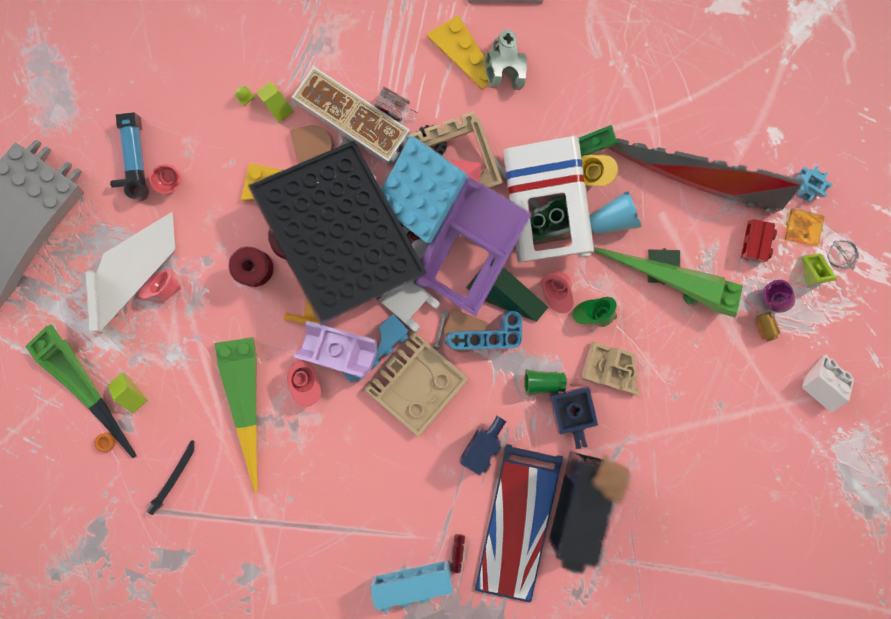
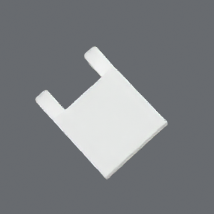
[381,281,440,332]

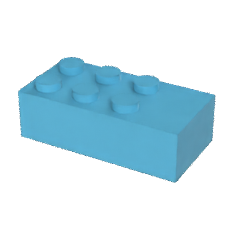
[370,560,453,611]

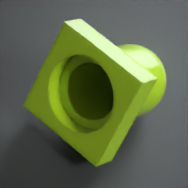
[234,85,255,107]

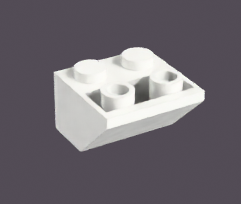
[802,354,854,413]

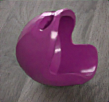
[763,280,795,313]

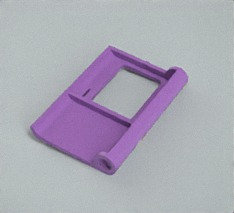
[413,176,532,317]

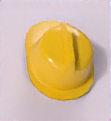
[581,155,618,186]

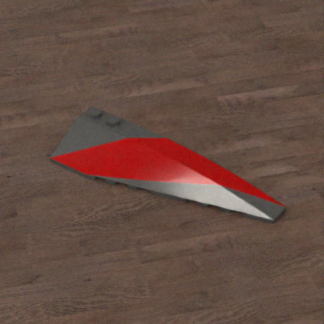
[608,138,804,214]

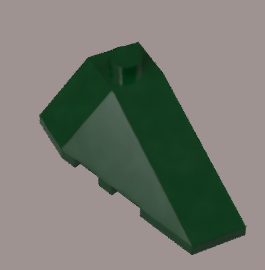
[466,259,549,322]

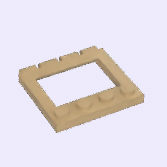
[408,111,502,187]

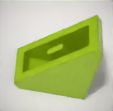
[256,81,294,123]
[802,253,837,285]
[108,372,148,413]

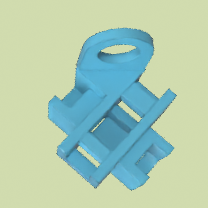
[795,165,833,202]

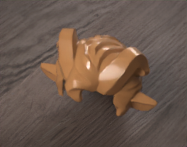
[593,454,631,504]

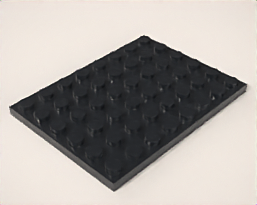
[248,141,427,325]

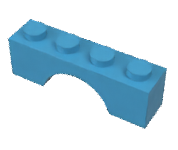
[342,314,409,383]

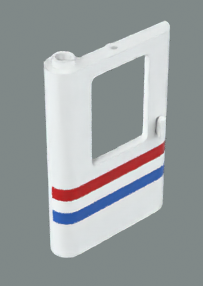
[503,136,594,263]

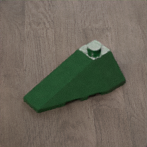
[513,194,572,249]

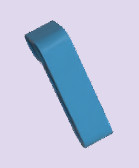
[444,311,522,350]

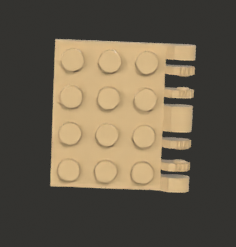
[364,331,469,437]

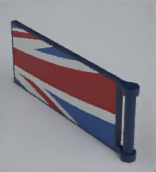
[475,444,563,603]

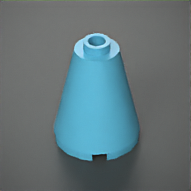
[589,191,642,234]

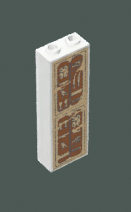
[292,66,410,166]

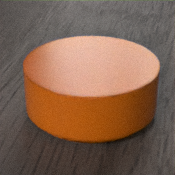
[94,432,116,452]

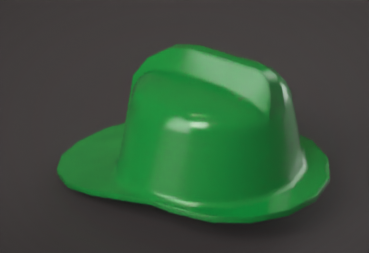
[572,296,617,327]

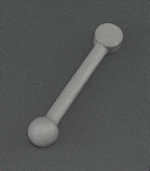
[434,311,448,350]

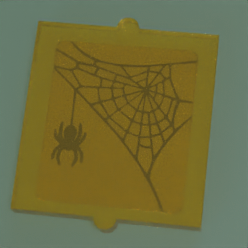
[785,208,825,246]

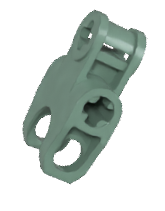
[485,29,527,90]

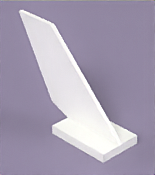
[85,212,176,332]

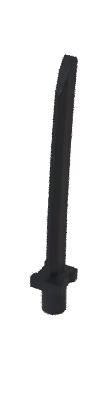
[147,440,195,515]

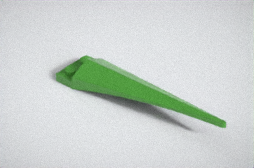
[594,247,743,317]

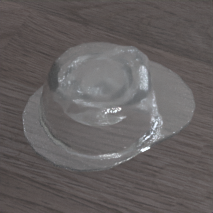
[820,230,860,271]

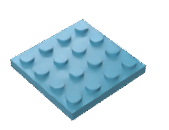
[381,135,469,243]

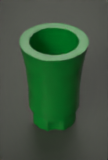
[524,369,567,396]

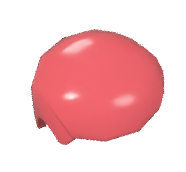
[149,164,181,194]

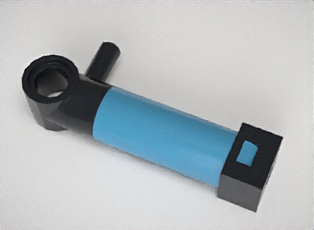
[110,112,149,202]

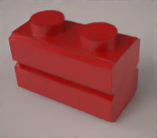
[741,219,777,263]

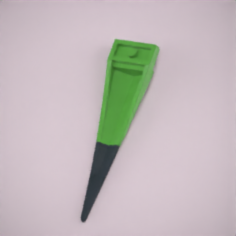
[25,325,137,458]

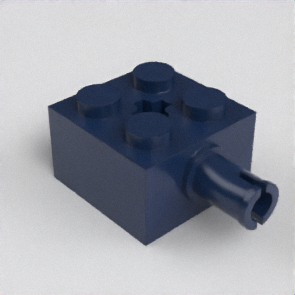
[549,386,598,449]
[459,415,507,476]

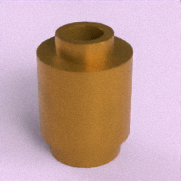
[755,312,781,342]

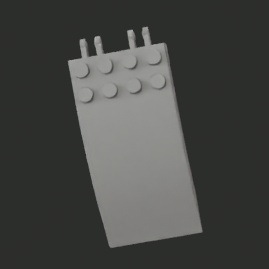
[0,140,84,307]

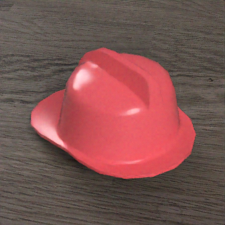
[138,268,181,299]
[541,269,574,313]
[287,361,321,407]

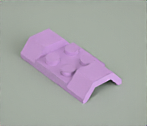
[294,321,377,378]

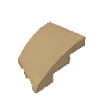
[581,342,640,396]

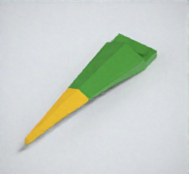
[214,337,258,493]

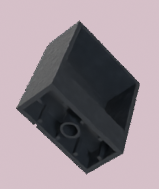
[548,451,614,574]

